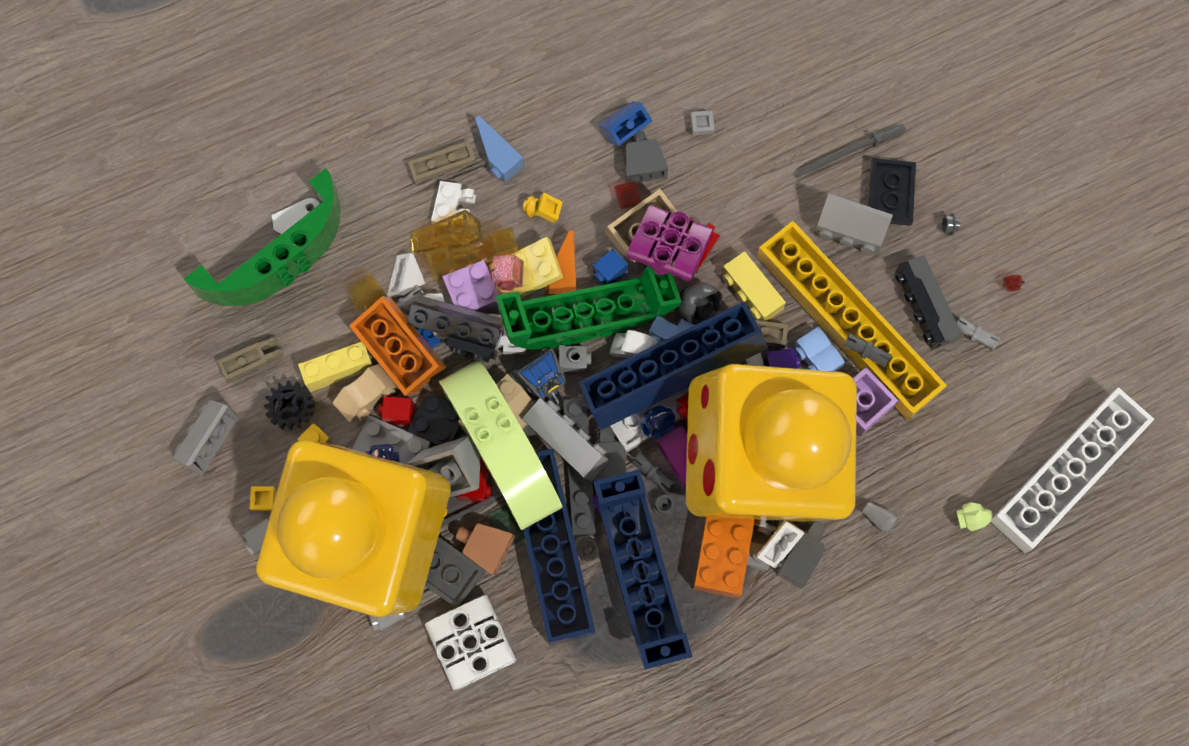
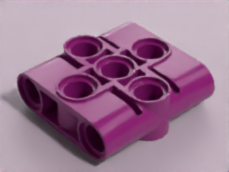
[627,205,713,282]

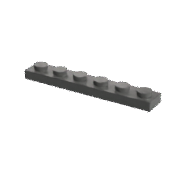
[564,399,596,536]

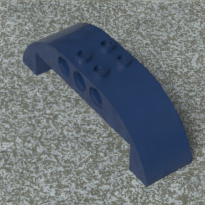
[594,469,693,670]

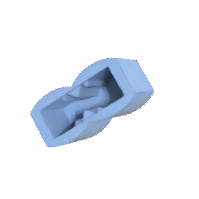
[794,327,845,372]

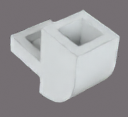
[609,330,660,358]

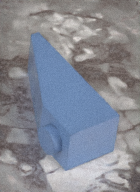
[475,115,524,183]

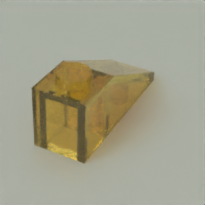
[411,210,482,253]

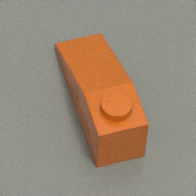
[545,230,576,296]

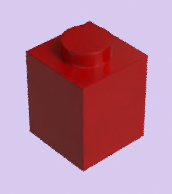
[379,396,414,426]

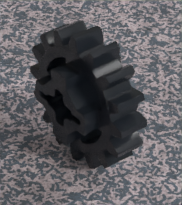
[264,380,315,431]

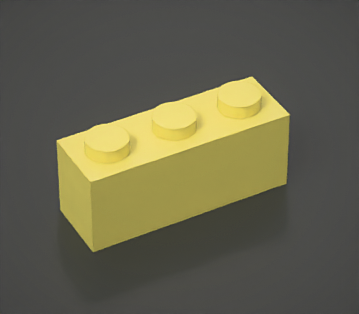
[722,251,786,321]
[298,342,373,392]

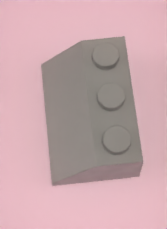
[814,193,893,255]
[173,400,239,476]
[406,436,480,497]

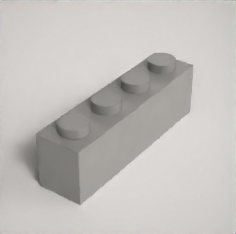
[522,398,610,481]

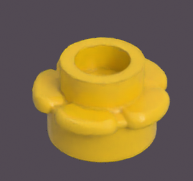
[523,196,539,218]

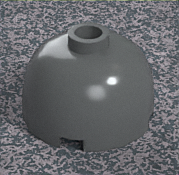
[678,282,722,325]

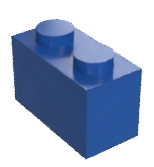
[599,101,652,146]

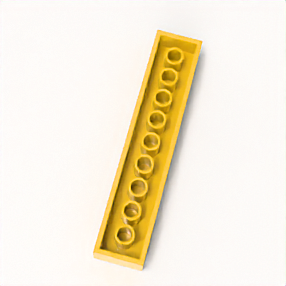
[757,221,947,421]

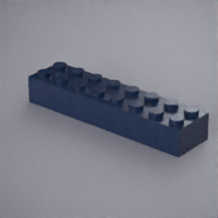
[578,302,768,430]
[523,449,596,646]

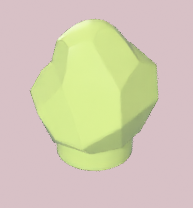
[956,502,993,531]

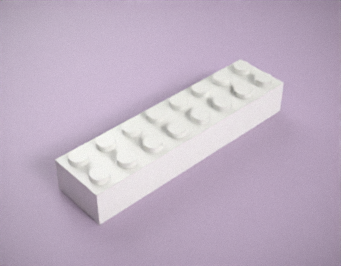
[991,387,1154,553]

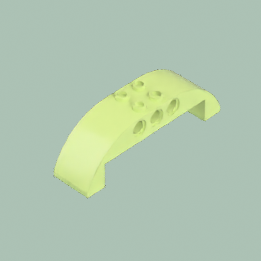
[438,360,563,530]

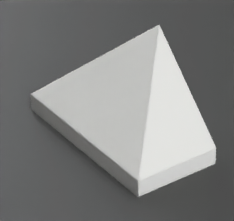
[387,253,425,298]
[756,520,804,569]

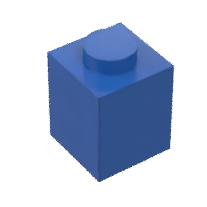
[593,249,628,285]

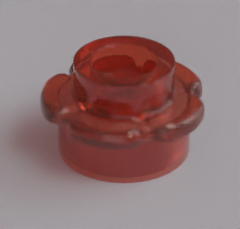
[1002,275,1025,292]

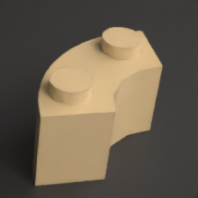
[333,364,397,422]

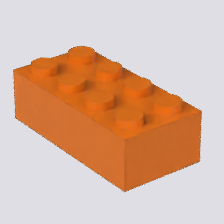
[349,296,447,396]
[693,517,755,599]

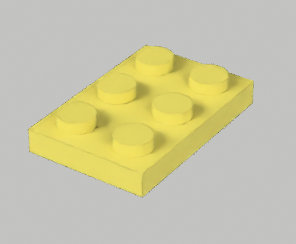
[489,237,563,298]

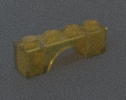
[426,227,518,281]

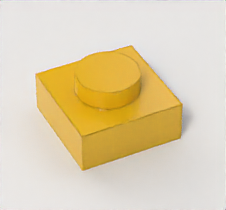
[535,193,563,223]
[297,423,331,444]
[249,486,276,511]

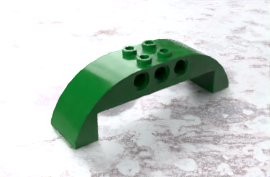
[183,168,341,306]
[495,266,682,349]

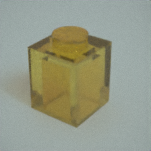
[349,274,386,312]

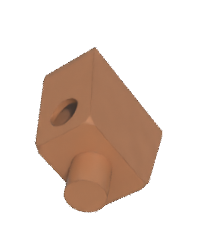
[455,523,516,576]

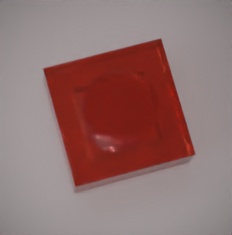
[614,181,641,209]

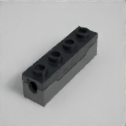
[895,255,962,350]
[407,295,504,350]

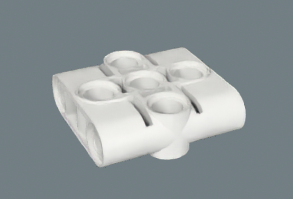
[425,595,517,691]

